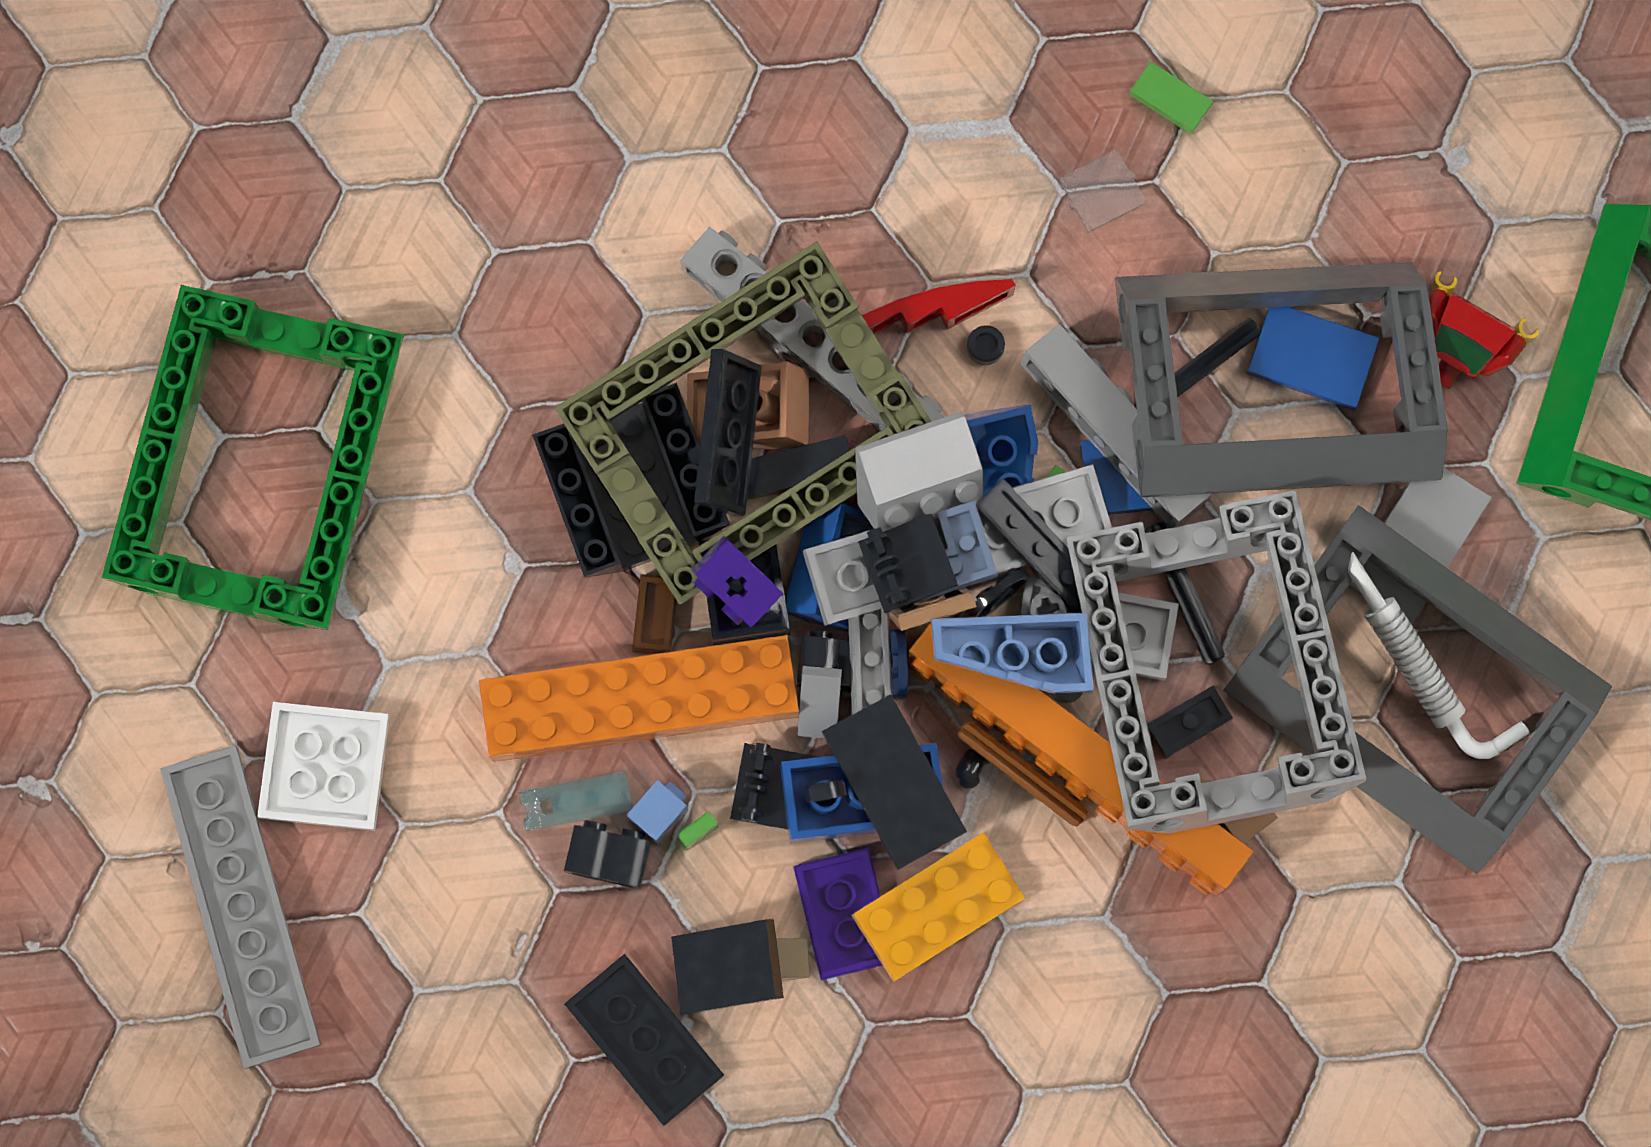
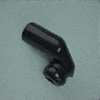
[956,741,1002,789]

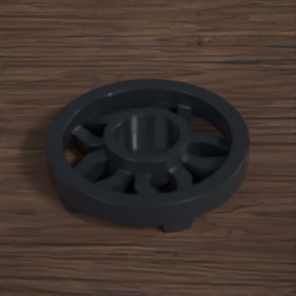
[965,568,1029,618]

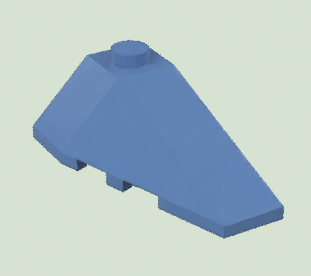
[931,613,1094,693]

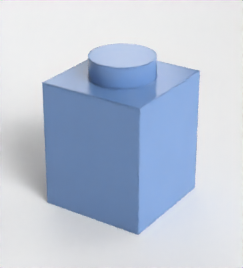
[627,780,688,844]

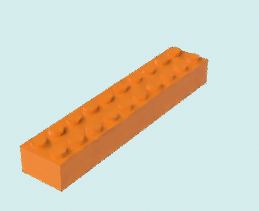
[907,618,1254,896]

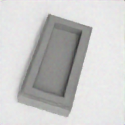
[797,666,842,738]

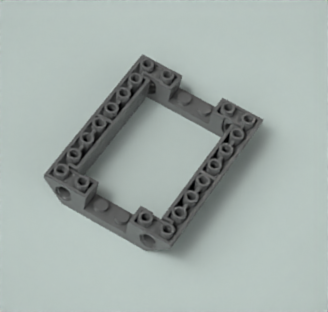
[1115,262,1448,498]
[1223,505,1612,874]

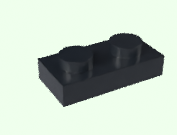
[1147,685,1233,759]

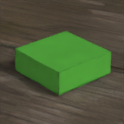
[678,812,719,850]

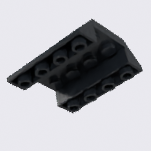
[532,382,730,578]

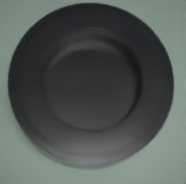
[967,325,1005,365]

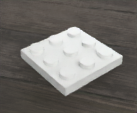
[257,702,390,831]

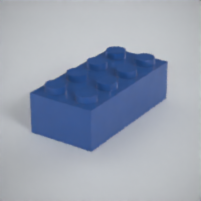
[780,743,943,844]

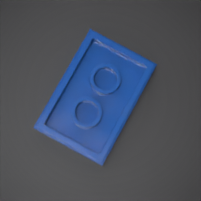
[1246,307,1379,410]

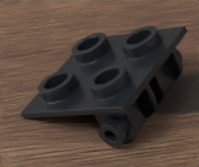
[858,514,958,613]
[730,743,817,830]

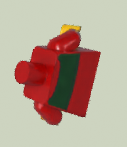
[1429,271,1540,389]

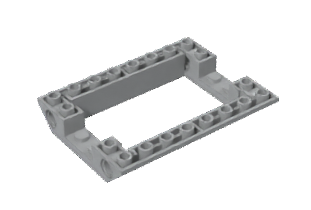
[1066,490,1366,834]

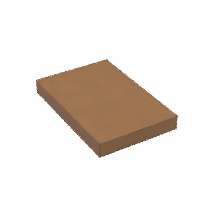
[889,587,977,631]

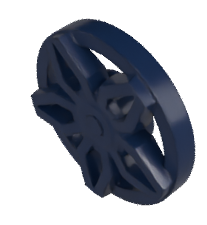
[890,628,908,701]

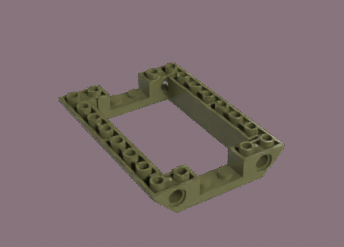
[554,241,932,605]

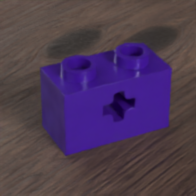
[691,536,784,627]

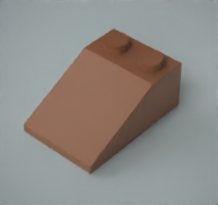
[687,361,809,449]

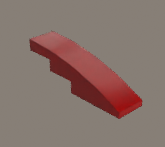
[862,279,1016,334]

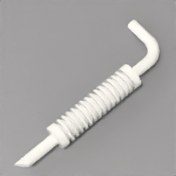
[1348,552,1530,759]

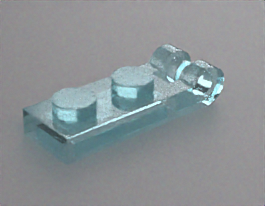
[519,771,633,831]

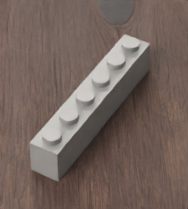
[1020,324,1212,529]

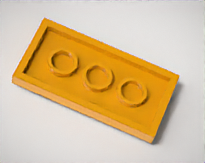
[851,832,1025,982]

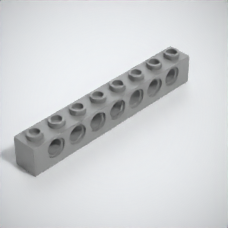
[680,226,944,431]

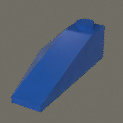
[964,404,1038,496]

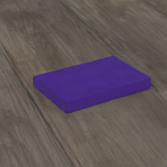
[793,848,883,981]

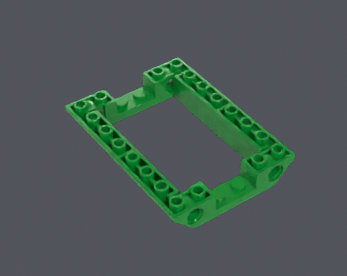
[1516,204,1651,520]
[102,285,404,630]

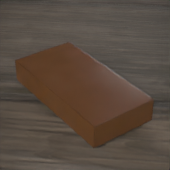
[632,574,677,654]

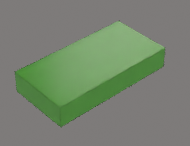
[1129,61,1213,135]

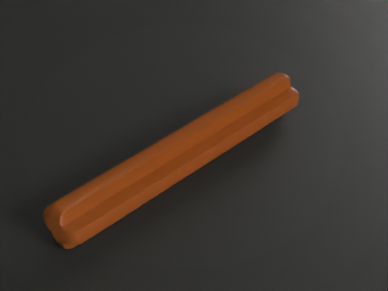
[957,721,1088,826]

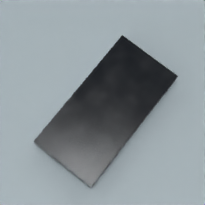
[694,349,762,516]
[822,694,967,871]
[564,954,725,1126]

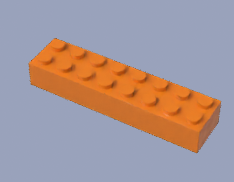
[479,635,799,762]

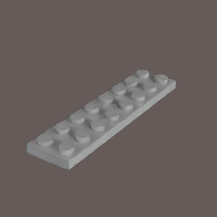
[803,464,1112,625]
[160,746,322,1069]

